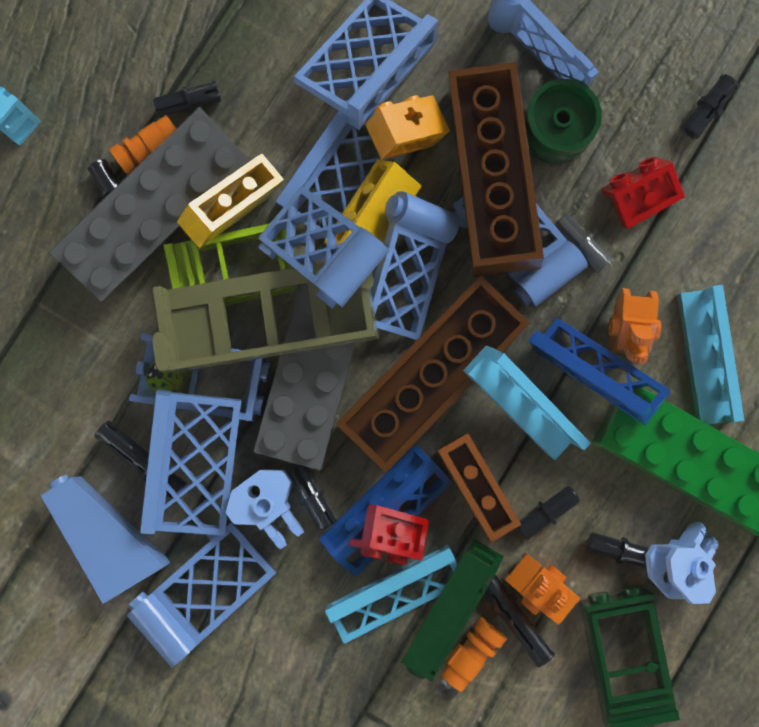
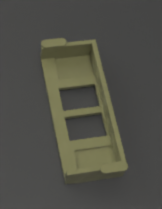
[152,262,379,373]

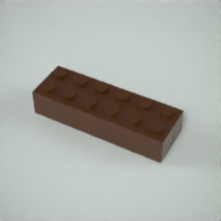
[448,62,544,277]
[336,276,530,473]

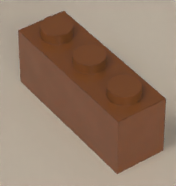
[436,433,521,542]

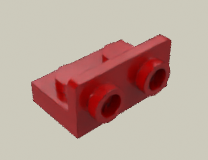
[601,157,685,229]
[349,505,429,565]

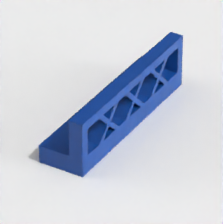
[528,318,671,425]
[319,444,452,577]

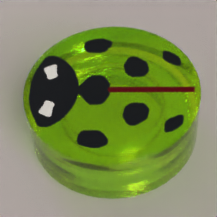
[146,363,182,393]

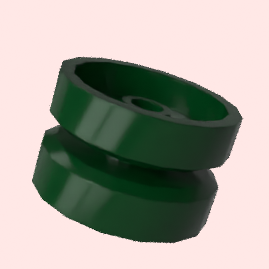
[524,78,602,165]

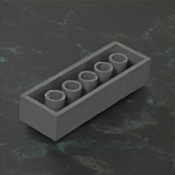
[49,107,248,302]
[254,258,375,470]

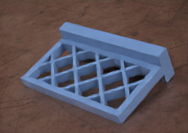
[294,0,438,130]
[274,92,407,240]
[140,389,241,536]

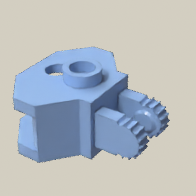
[226,469,304,550]
[645,521,719,604]

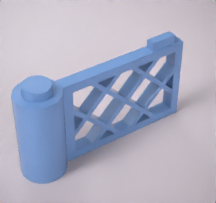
[487,0,599,87]
[258,185,389,308]
[371,191,459,340]
[452,197,588,308]
[126,522,276,668]

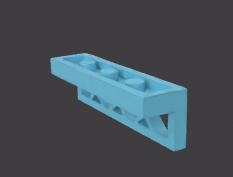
[677,285,745,425]
[463,345,591,460]
[325,545,457,644]

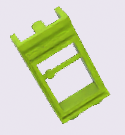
[164,224,299,306]

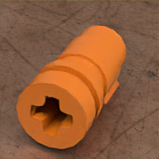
[108,115,176,175]
[441,617,507,692]

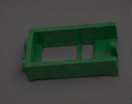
[401,538,504,682]
[579,585,680,727]

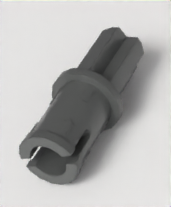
[554,214,612,273]

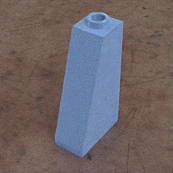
[40,475,170,604]

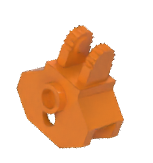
[608,288,661,365]
[503,552,580,625]

